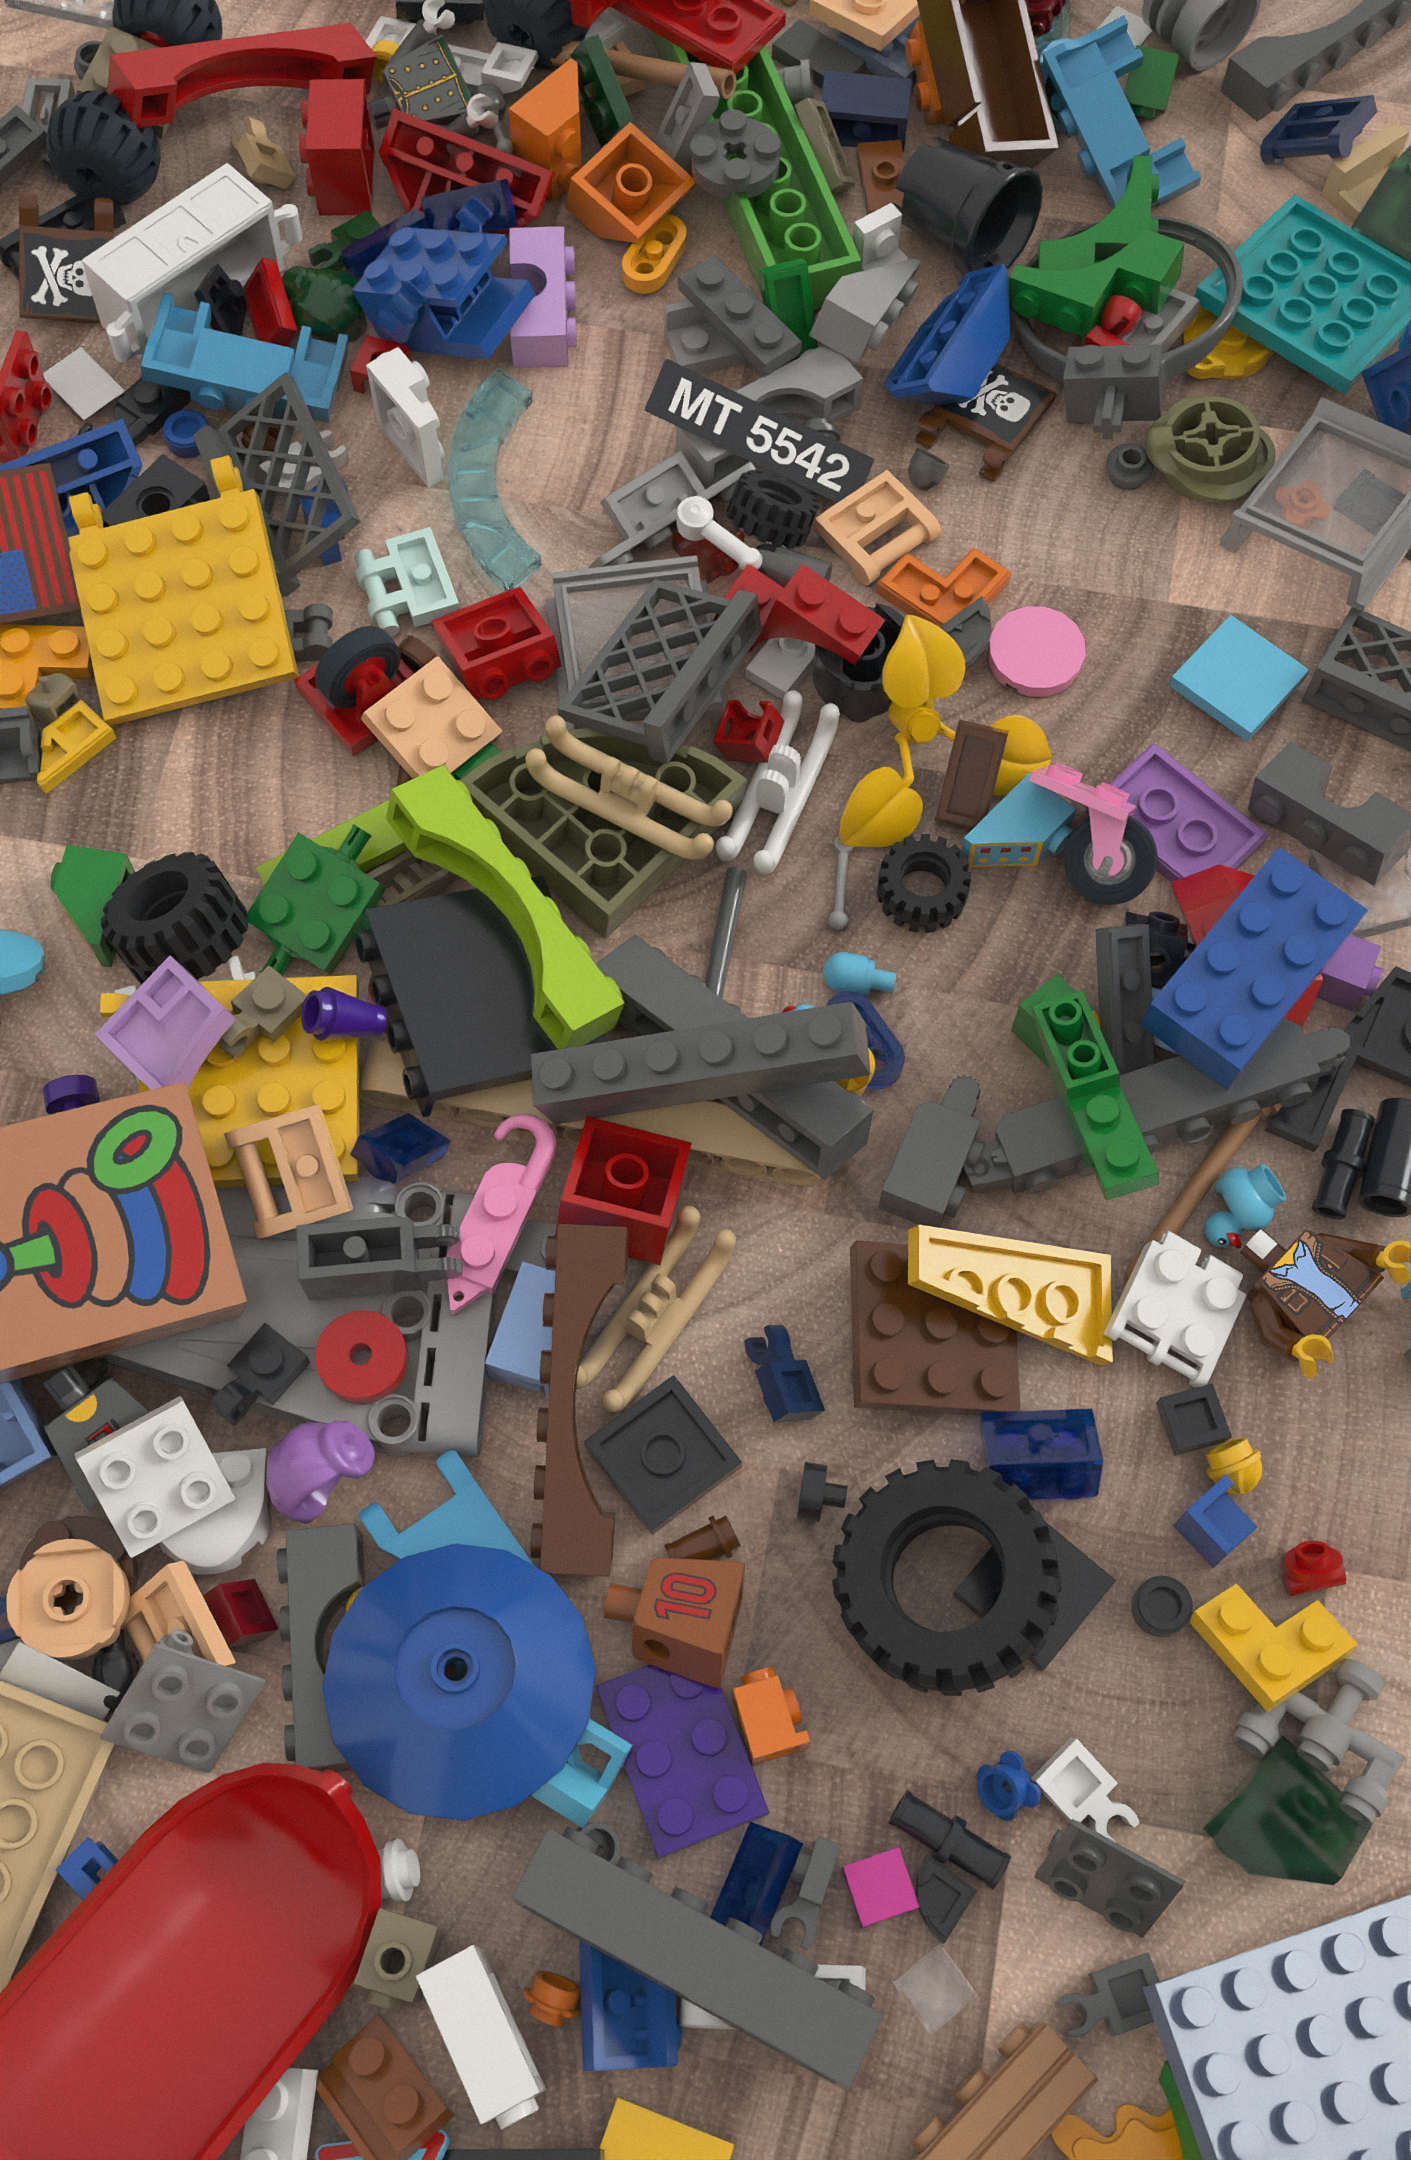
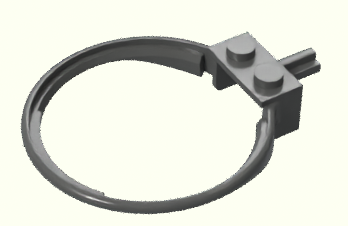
[1012,216,1243,440]

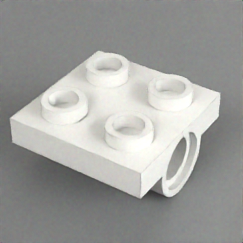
[74,1396,236,1558]

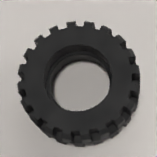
[832,1459,1062,1696]

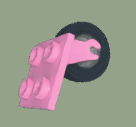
[1029,762,1158,905]

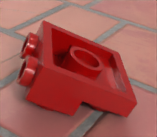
[431,586,562,700]

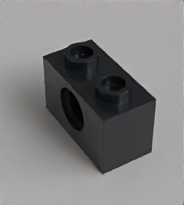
[101,454,211,528]

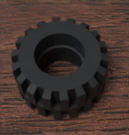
[101,852,249,984]

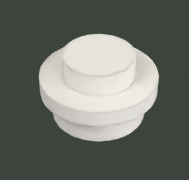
[377,1839,420,1903]

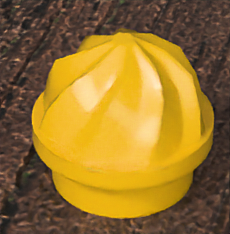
[1205,1437,1262,1494]

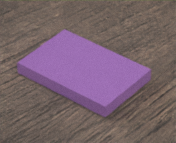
[1086,742,1268,882]

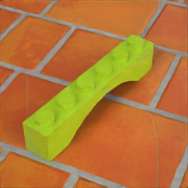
[386,765,625,1049]

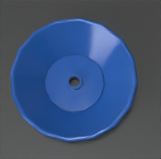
[322,1543,596,1821]

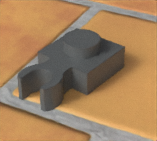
[1054,1952,1160,2037]

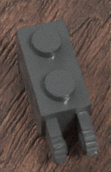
[878,1074,985,1228]
[296,1216,463,1300]

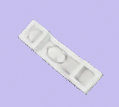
[365,16,539,94]

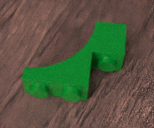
[1034,155,1160,270]
[1009,228,1185,337]

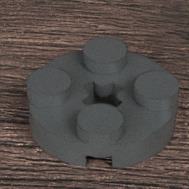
[690,109,781,199]

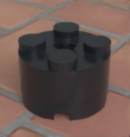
[812,603,905,722]

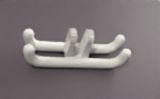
[715,690,840,875]

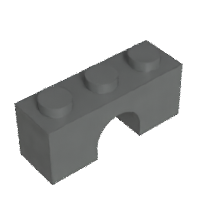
[1248,742,1411,886]

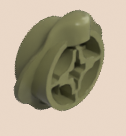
[1145,396,1276,504]

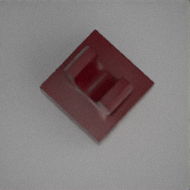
[203,1579,279,1649]

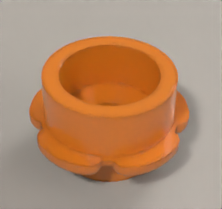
[523,1971,581,2026]

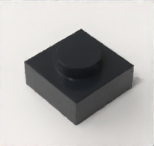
[1156,1384,1232,1456]

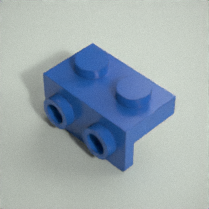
[579,1940,682,2071]

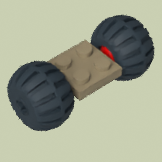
[46,0,223,207]

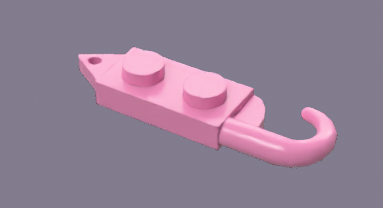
[446,1114,557,1315]

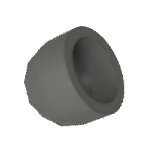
[908,448,950,489]
[576,1822,621,1865]

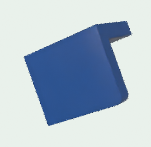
[1173,1475,1257,1568]

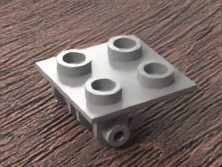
[100,1629,265,1773]

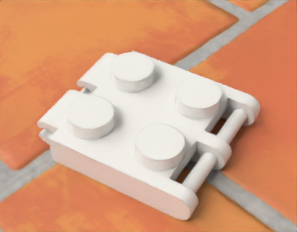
[1104,1230,1247,1388]

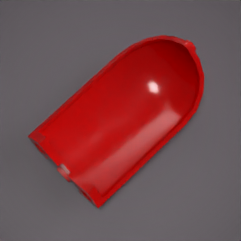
[0,1763,381,2160]

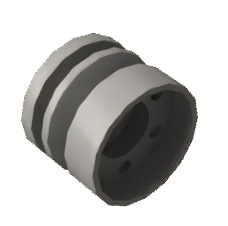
[1141,0,1261,71]

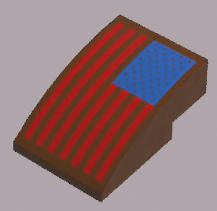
[0,463,81,624]

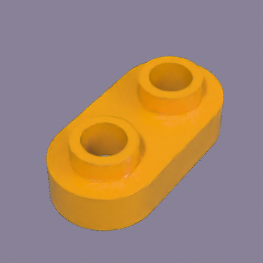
[622,214,687,294]

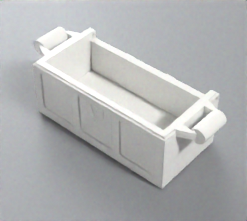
[82,163,303,362]

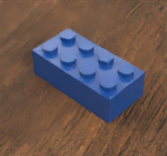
[1140,847,1368,1090]

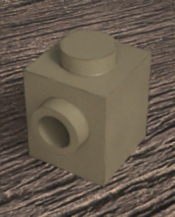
[354,1908,444,2013]

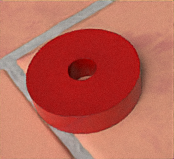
[315,1310,408,1404]

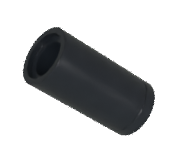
[1358,1098,1411,1217]

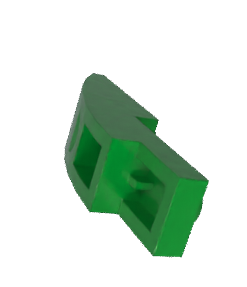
[1031,990,1159,1201]

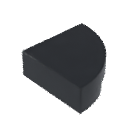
[916,1855,978,1944]

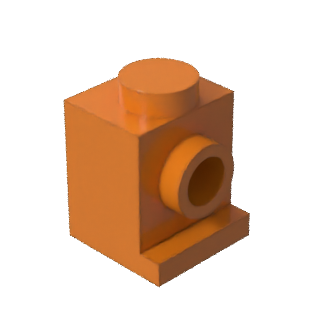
[732,1667,811,1766]

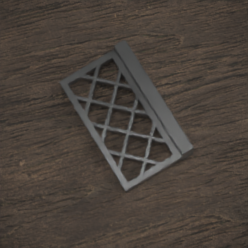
[193,372,361,596]
[557,579,762,764]
[1302,607,1411,751]

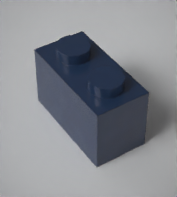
[821,70,912,152]

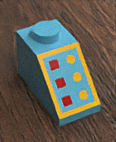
[960,772,1076,868]

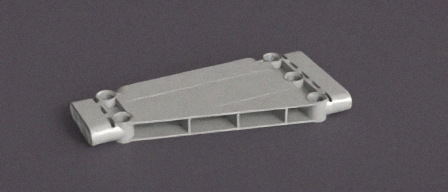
[92,1176,499,1457]

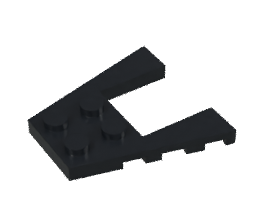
[1265,966,1411,1152]

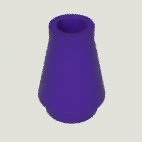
[301,987,387,1041]

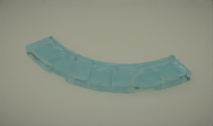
[448,367,542,592]

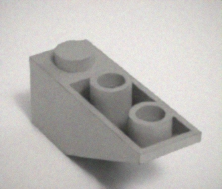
[809,258,921,363]

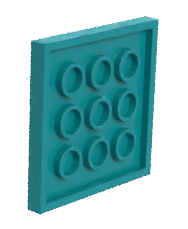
[1194,194,1411,395]

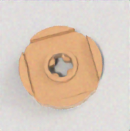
[6,1539,130,1661]

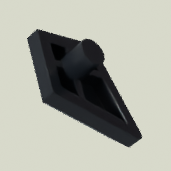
[194,264,247,336]

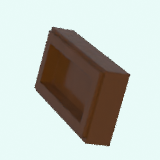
[935,720,1009,829]

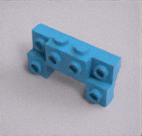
[1043,15,1201,209]
[140,292,348,423]

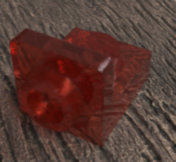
[671,517,745,584]

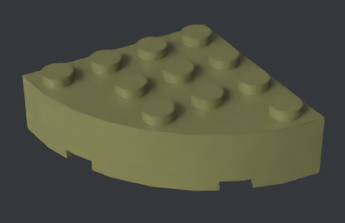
[460,728,747,939]

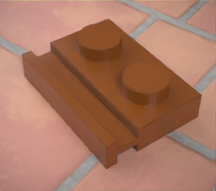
[316,2014,455,2160]

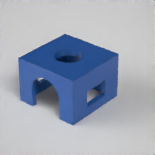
[55,1837,119,1900]

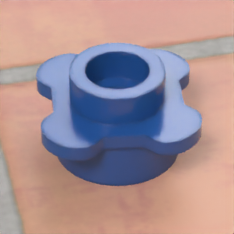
[977,1751,1041,1821]

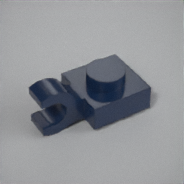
[745,1325,825,1423]

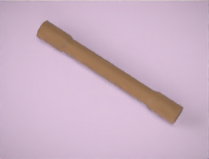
[550,40,736,99]

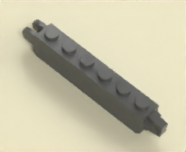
[963,1019,1351,1194]

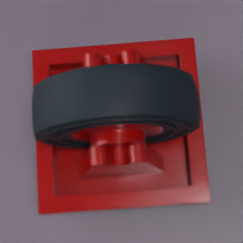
[294,625,414,757]

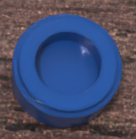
[163,410,210,458]

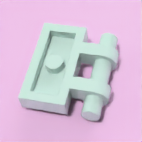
[354,527,460,637]

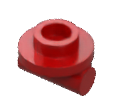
[1283,1540,1346,1596]

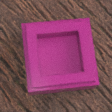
[842,1847,920,1928]

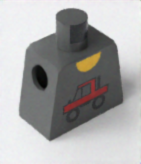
[42,1364,151,1509]

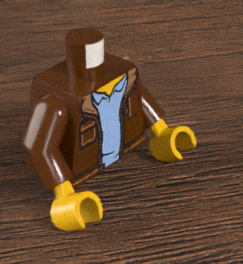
[1240,1229,1411,1379]

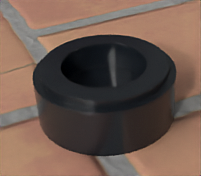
[1132,1576,1193,1637]

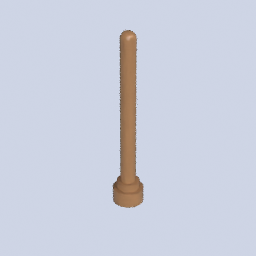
[1125,1103,1282,1280]

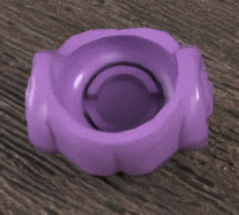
[266,1420,375,1524]

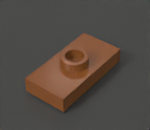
[856,140,905,215]

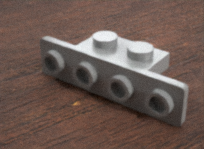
[589,450,756,568]

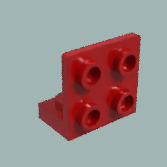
[0,330,52,463]

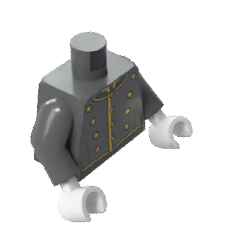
[368,0,498,138]

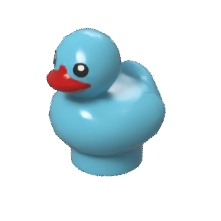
[1204,1164,1286,1249]

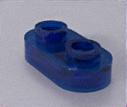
[826,992,905,1089]

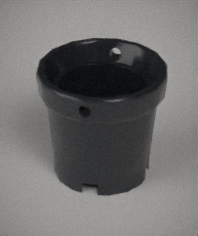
[893,137,1043,275]

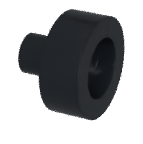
[797,1462,847,1522]

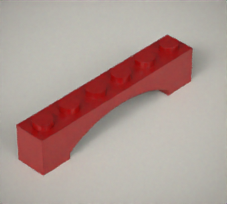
[107,23,376,128]

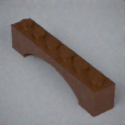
[531,1224,629,1576]

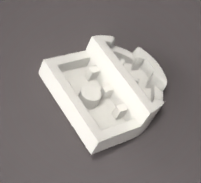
[159,1448,271,1575]

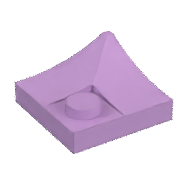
[95,956,237,1090]

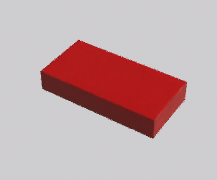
[243,257,297,347]

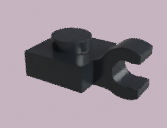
[210,1323,310,1426]

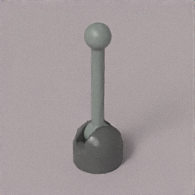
[471,84,514,155]

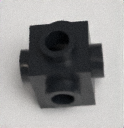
[1122,911,1195,989]

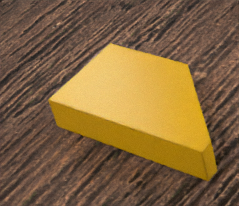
[37,700,116,794]

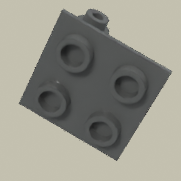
[1034,1819,1185,1938]

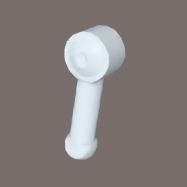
[677,496,762,570]

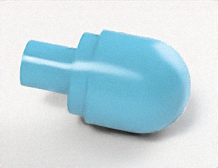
[823,952,896,997]

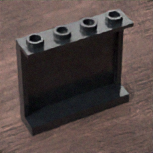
[355,876,608,1117]

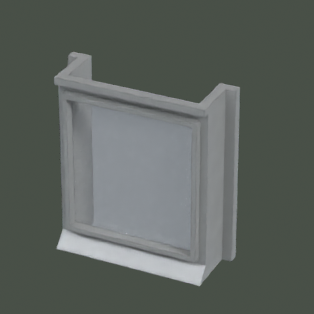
[1219,397,1411,612]
[545,555,731,734]

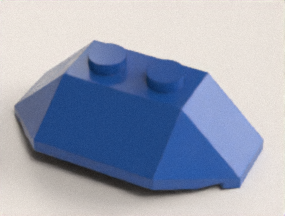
[883,264,1010,406]
[0,418,143,537]

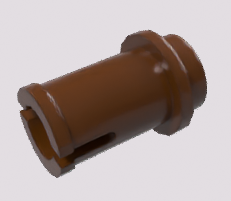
[664,1515,741,1560]

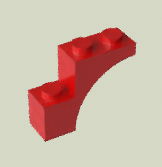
[713,563,885,665]

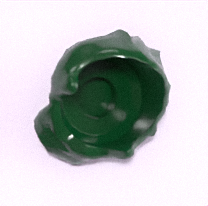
[282,265,367,343]

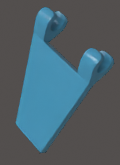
[359,1450,535,1566]

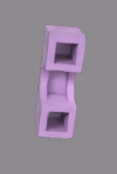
[509,226,577,368]

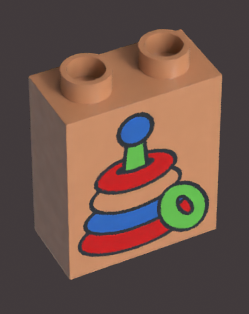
[0,1081,247,1384]

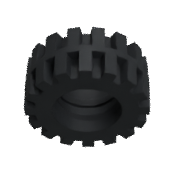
[727,470,819,549]
[877,834,971,933]

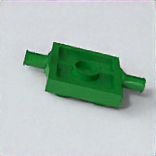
[246,824,386,976]

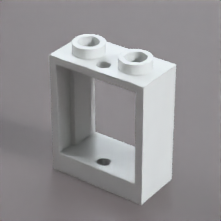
[416,1945,547,2129]

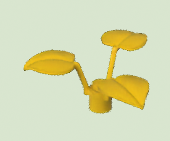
[839,615,1052,848]

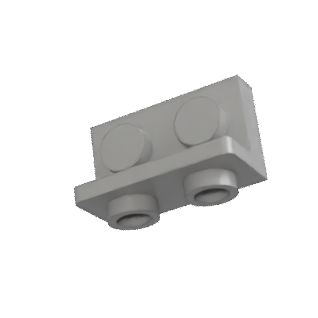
[664,286,754,374]

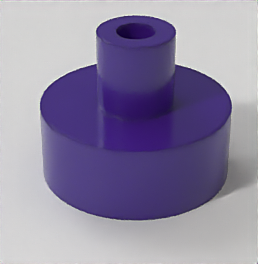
[42,1075,100,1115]

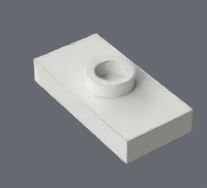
[745,638,817,700]

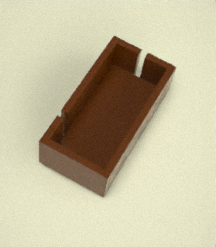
[917,0,1059,168]

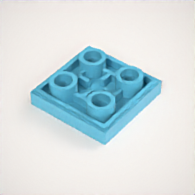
[1169,615,1309,742]

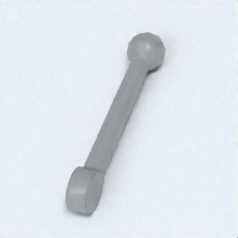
[828,836,854,930]

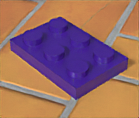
[596,1665,769,1860]

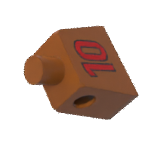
[604,1557,745,1688]

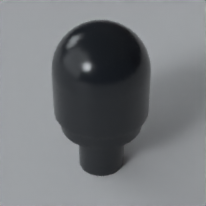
[91,1629,140,1713]

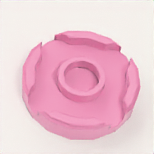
[987,606,1086,697]

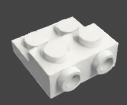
[366,347,445,488]

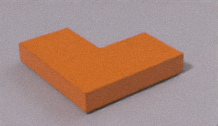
[876,547,1011,627]

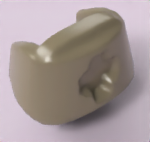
[25,673,79,723]

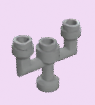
[1232,1659,1405,1826]

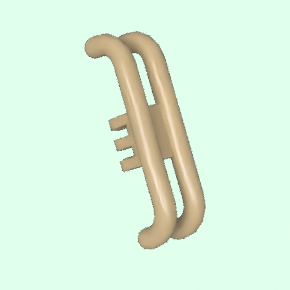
[525,715,733,860]
[577,1206,736,1413]

